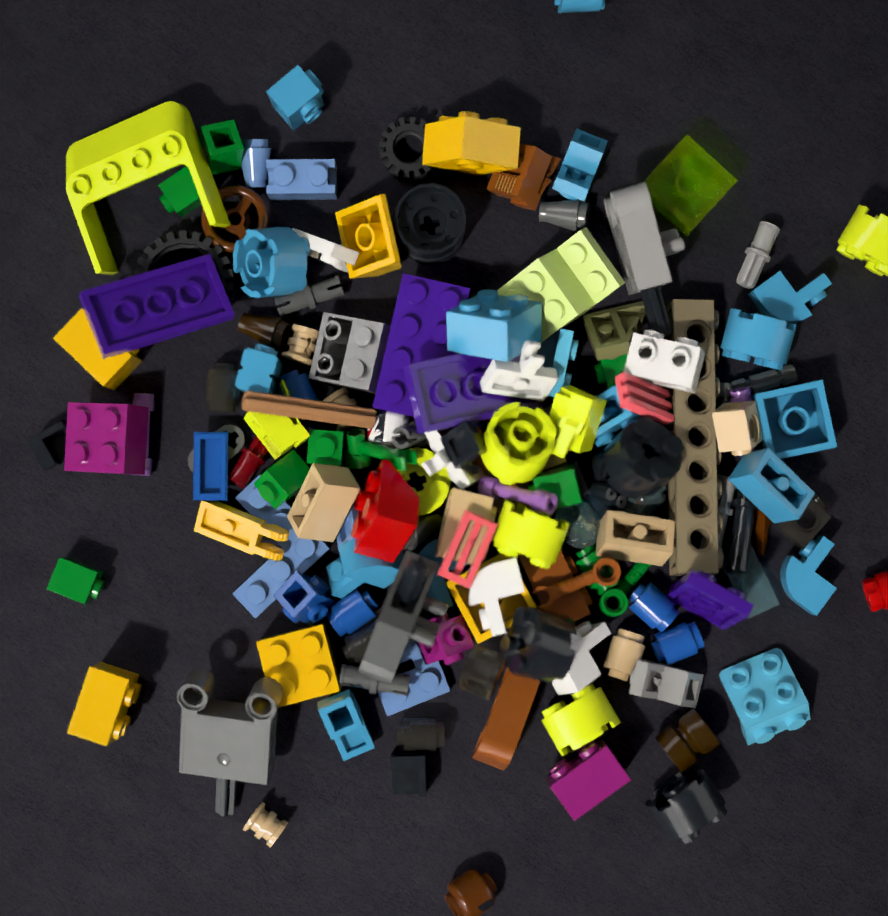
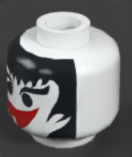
[367,409,412,449]

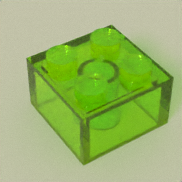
[643,135,738,236]

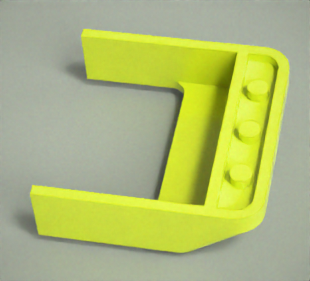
[66,101,231,275]

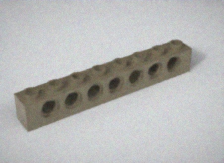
[666,299,723,576]

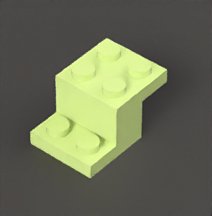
[497,227,625,344]

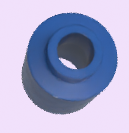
[276,369,319,421]
[627,582,679,632]
[326,588,378,636]
[651,622,705,666]

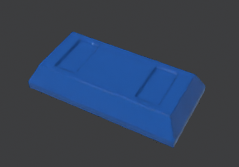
[193,432,228,501]

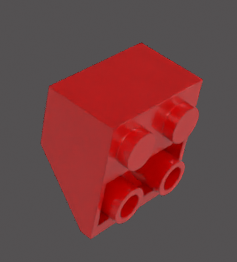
[351,459,420,563]

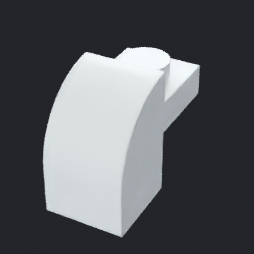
[469,557,525,636]
[552,621,611,695]

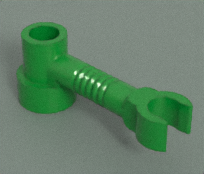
[343,428,417,471]
[599,562,651,617]

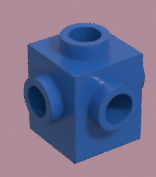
[273,571,335,626]

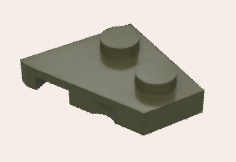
[582,301,647,361]

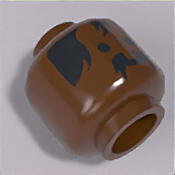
[444,869,497,916]

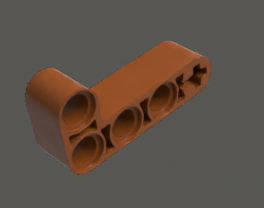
[472,666,540,771]

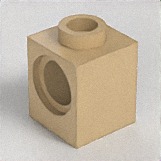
[712,400,763,456]

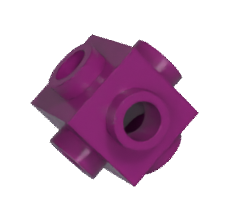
[419,613,475,665]

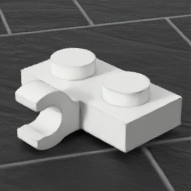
[292,228,359,272]
[480,341,558,402]
[422,426,485,490]

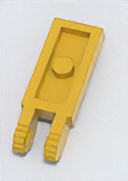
[194,500,289,561]

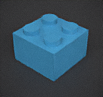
[446,290,542,362]
[752,380,837,459]

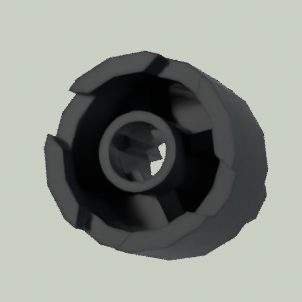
[601,417,684,499]
[500,606,577,683]
[645,765,728,844]

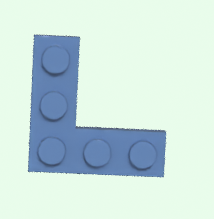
[232,475,330,619]

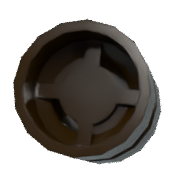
[655,708,720,773]

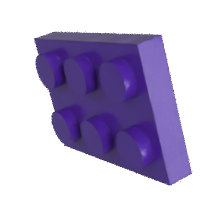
[666,570,754,630]

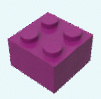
[64,402,149,475]
[547,738,631,821]

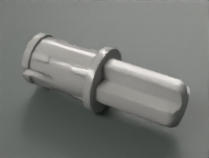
[736,221,780,289]

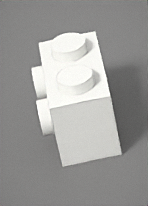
[624,330,705,393]

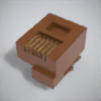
[487,143,561,211]

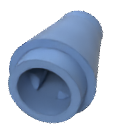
[241,139,271,187]

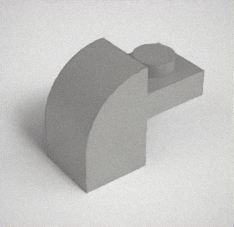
[629,659,704,708]

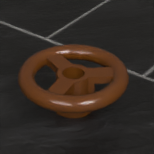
[201,185,269,253]

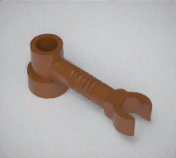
[532,557,621,608]

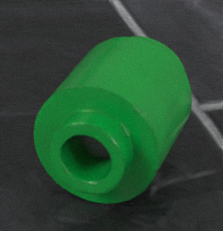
[574,543,621,596]

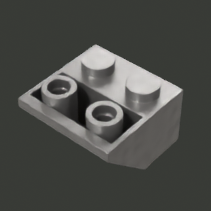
[308,312,391,394]

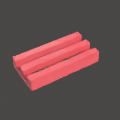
[615,372,675,425]
[437,510,498,589]

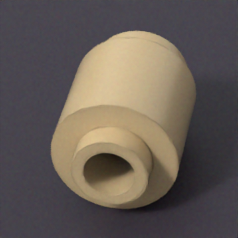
[603,629,645,681]

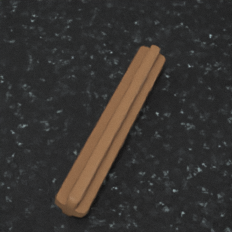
[242,390,377,429]

